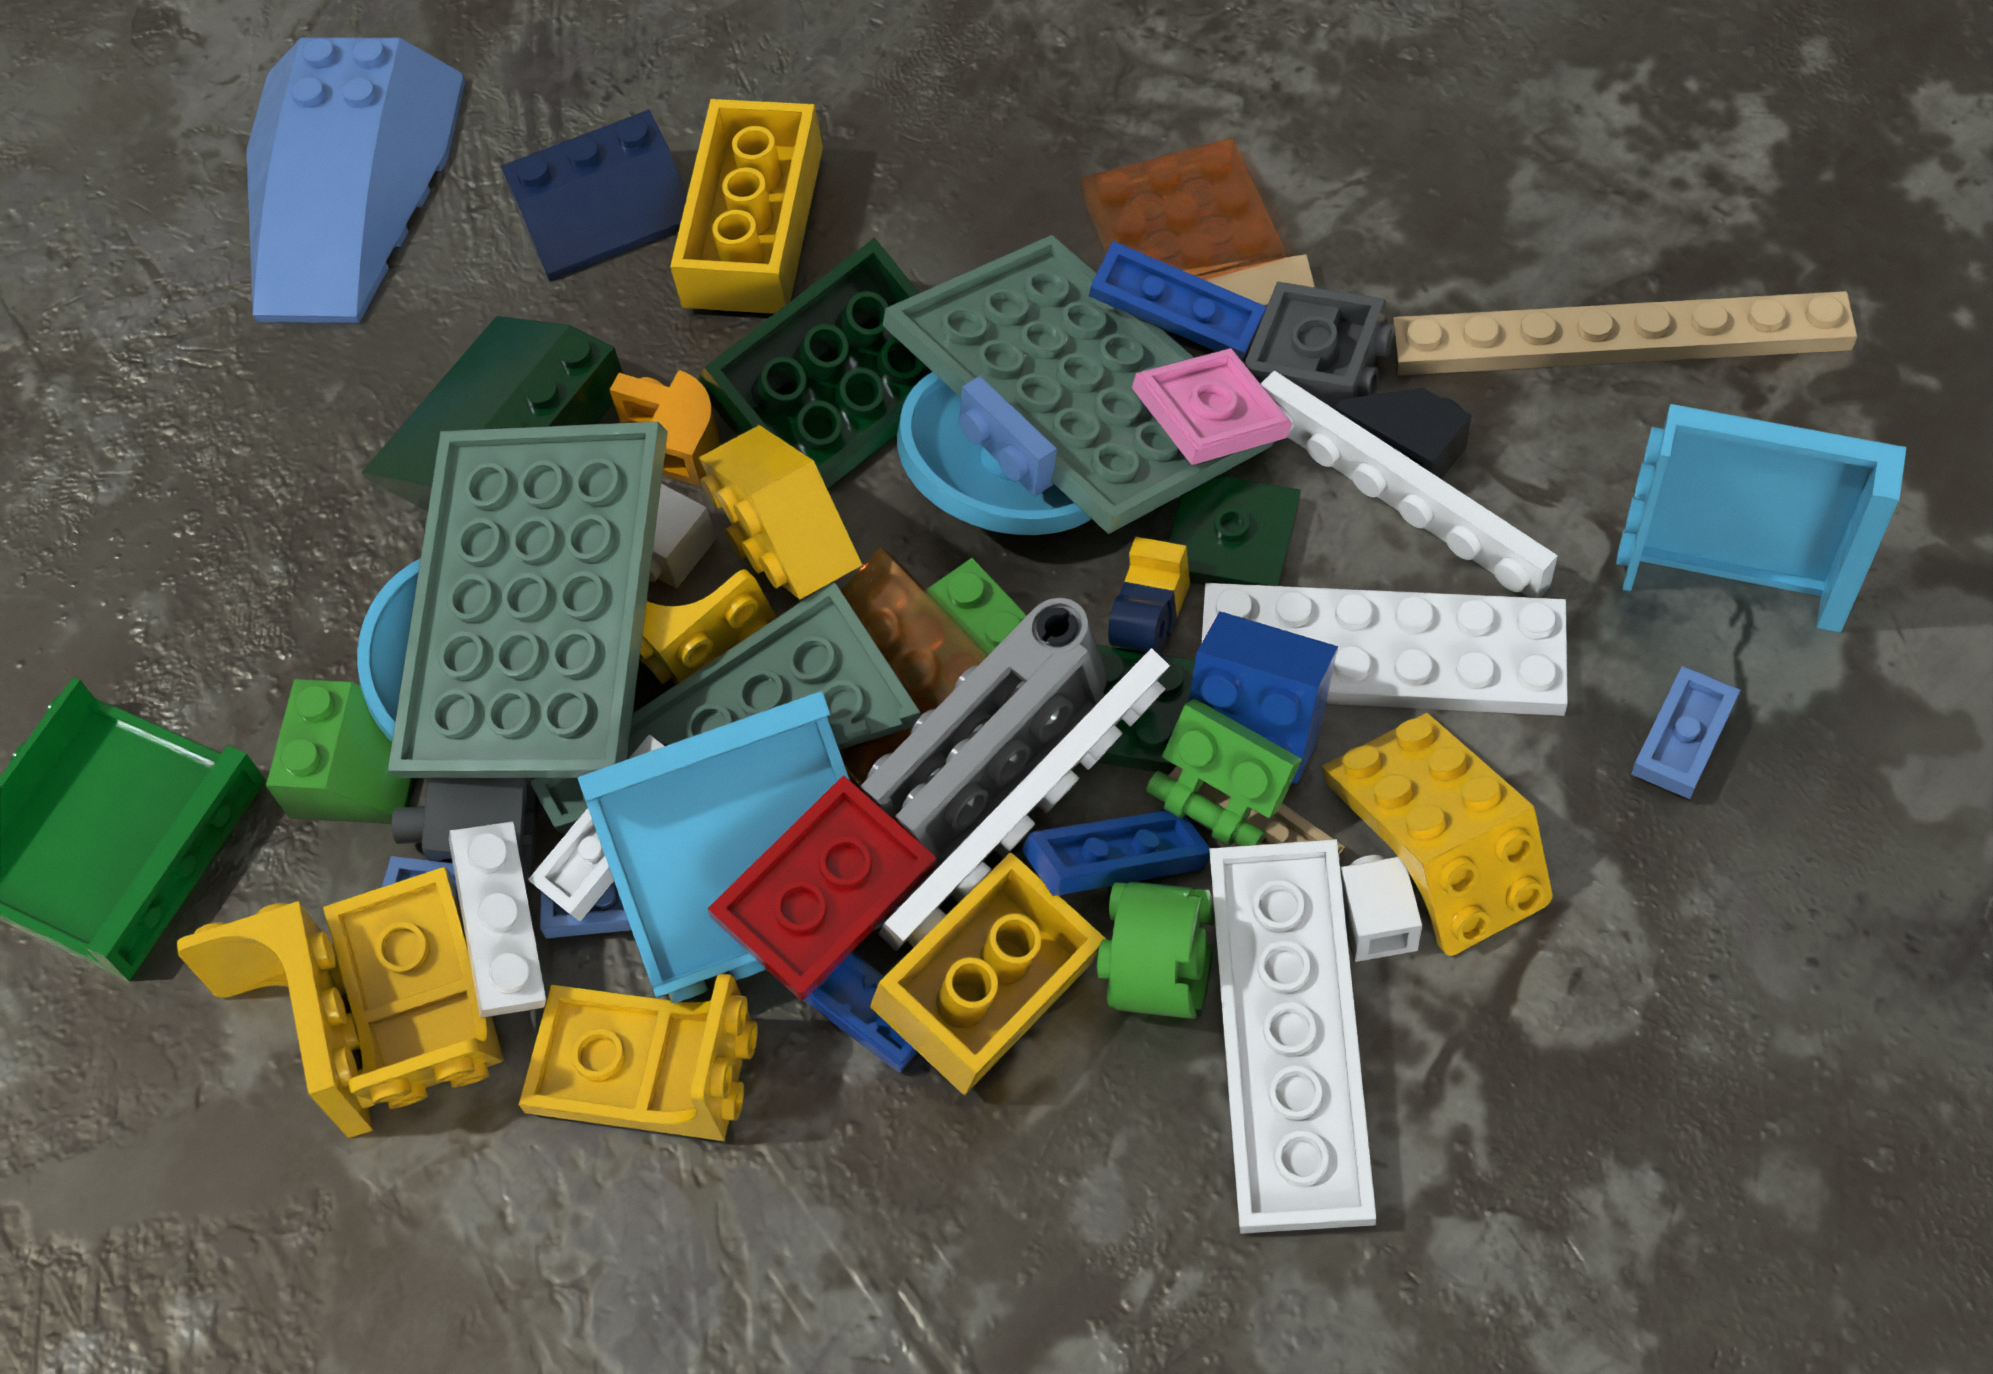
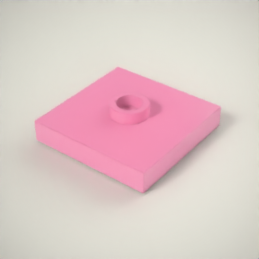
[1132,348,1292,465]

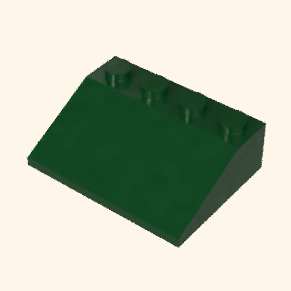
[697,237,933,490]
[362,316,623,512]

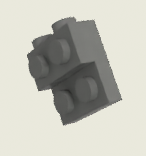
[1244,281,1395,410]

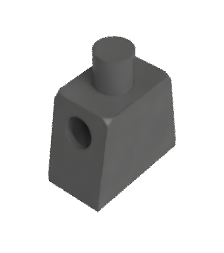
[392,778,538,884]

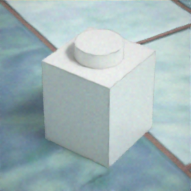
[649,484,717,589]
[1340,855,1422,962]

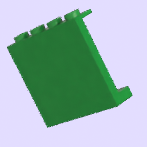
[0,677,266,981]

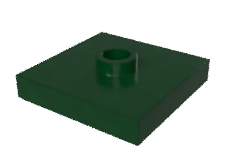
[1169,475,1301,586]

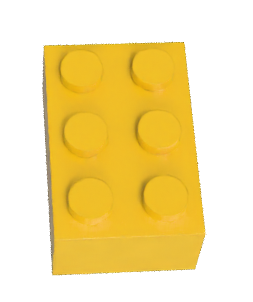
[699,425,862,600]
[870,852,1106,1096]

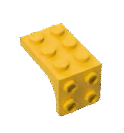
[639,569,777,685]
[1322,713,1553,956]
[323,867,505,1109]
[177,901,377,1138]
[519,973,758,1141]

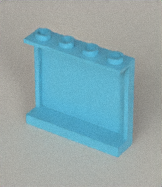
[1616,404,1907,633]
[577,691,899,1003]

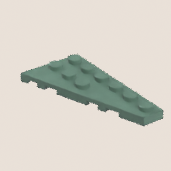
[530,581,922,836]

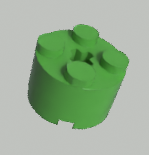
[1097,882,1214,1019]

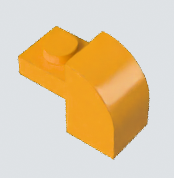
[609,370,720,487]

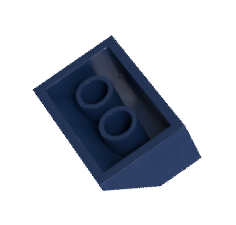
[501,110,687,281]

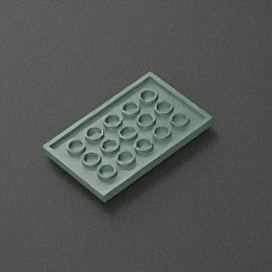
[883,235,1274,534]
[388,422,668,778]

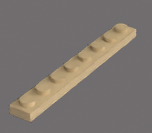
[1392,291,1857,376]

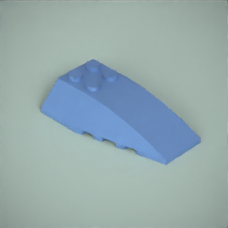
[246,38,466,323]

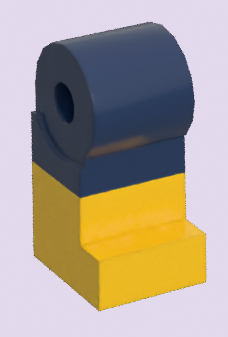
[1108,537,1190,655]

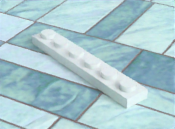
[1261,370,1558,598]

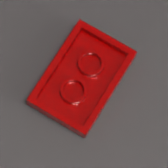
[707,775,937,1002]

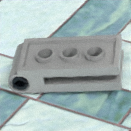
[861,598,1107,873]

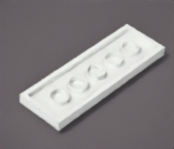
[1202,583,1567,716]
[878,648,1170,952]
[1209,839,1376,1234]

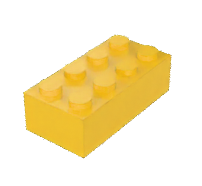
[670,99,823,314]

